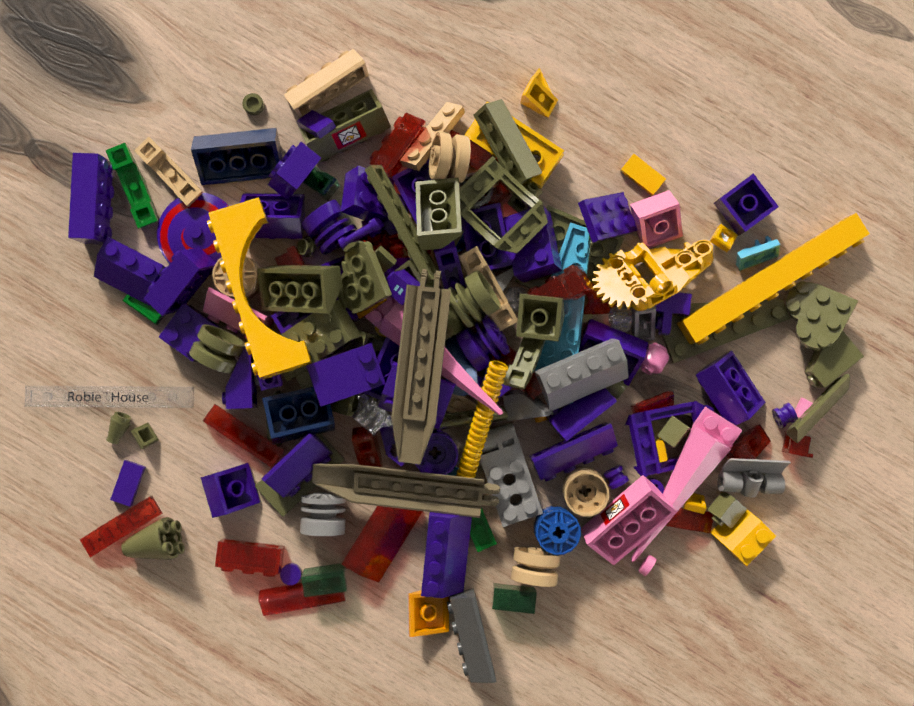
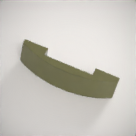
[503,337,545,390]

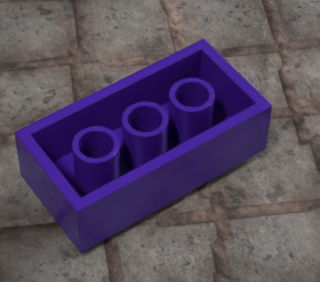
[68,153,115,245]

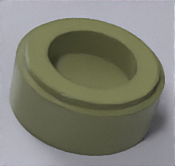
[242,93,264,116]

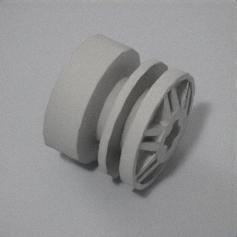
[300,492,346,536]

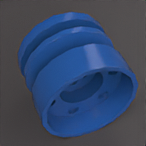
[533,506,581,555]

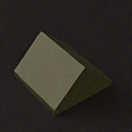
[516,294,565,341]

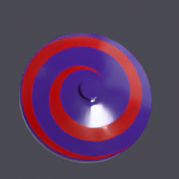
[157,193,229,275]

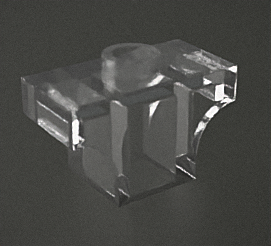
[351,392,393,435]

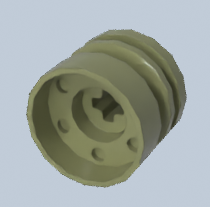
[448,270,501,328]

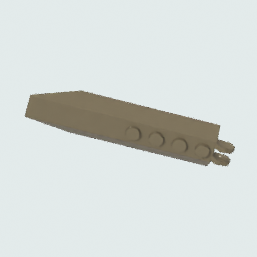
[391,269,451,464]
[312,464,501,518]

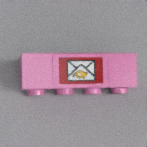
[581,475,677,565]

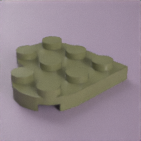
[338,241,392,313]
[786,281,858,351]

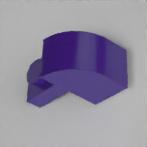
[655,292,692,335]

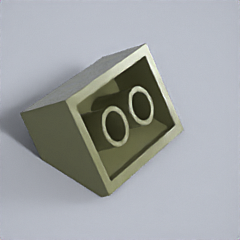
[415,178,462,251]

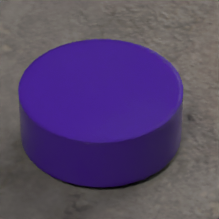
[280,563,302,585]

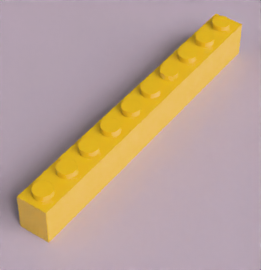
[677,213,870,345]

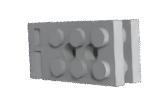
[480,422,543,527]

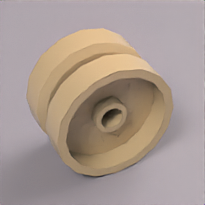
[429,132,471,183]
[511,547,561,587]

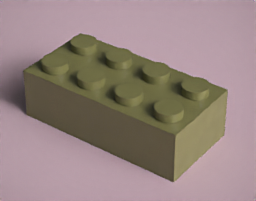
[281,300,362,381]

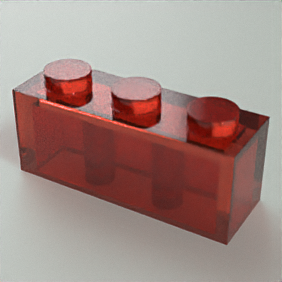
[215,538,285,577]

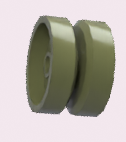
[189,324,245,373]

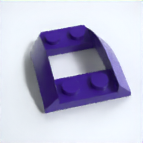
[625,401,714,477]

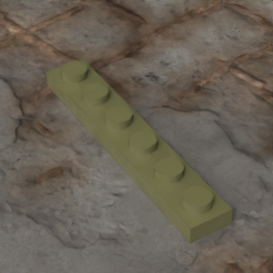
[365,165,442,283]

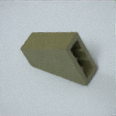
[804,331,864,388]

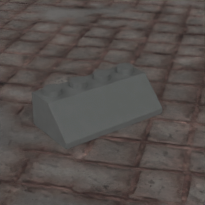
[447,588,497,683]

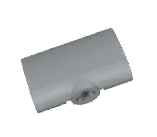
[717,458,791,498]

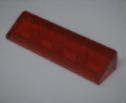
[203,404,284,468]
[258,576,346,616]

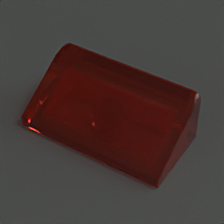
[630,391,674,414]

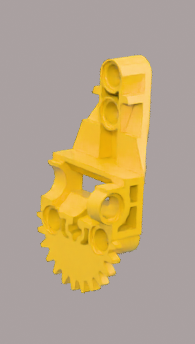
[592,240,714,311]

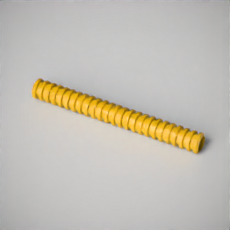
[456,361,508,478]

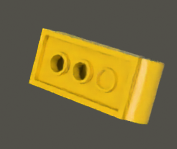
[465,102,564,190]

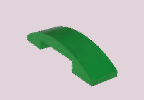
[105,143,158,229]

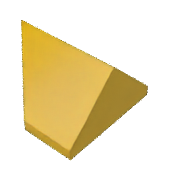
[520,68,558,118]

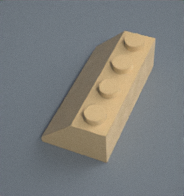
[284,49,369,119]

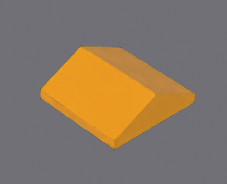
[408,590,449,637]

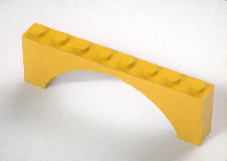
[207,197,312,380]

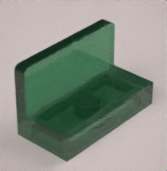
[301,563,347,597]

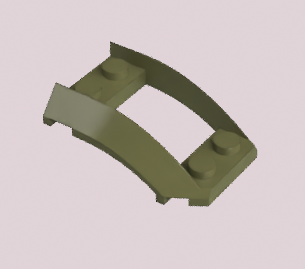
[459,156,548,254]

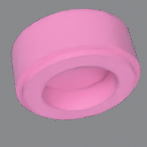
[638,555,657,576]

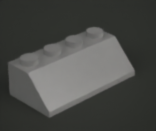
[534,338,629,411]

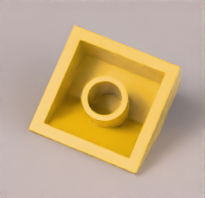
[710,510,776,566]

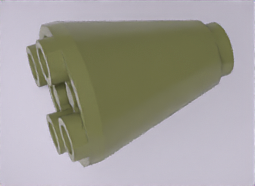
[121,517,185,560]

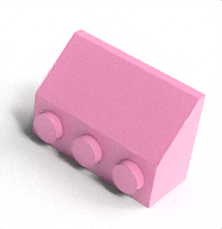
[203,287,274,338]

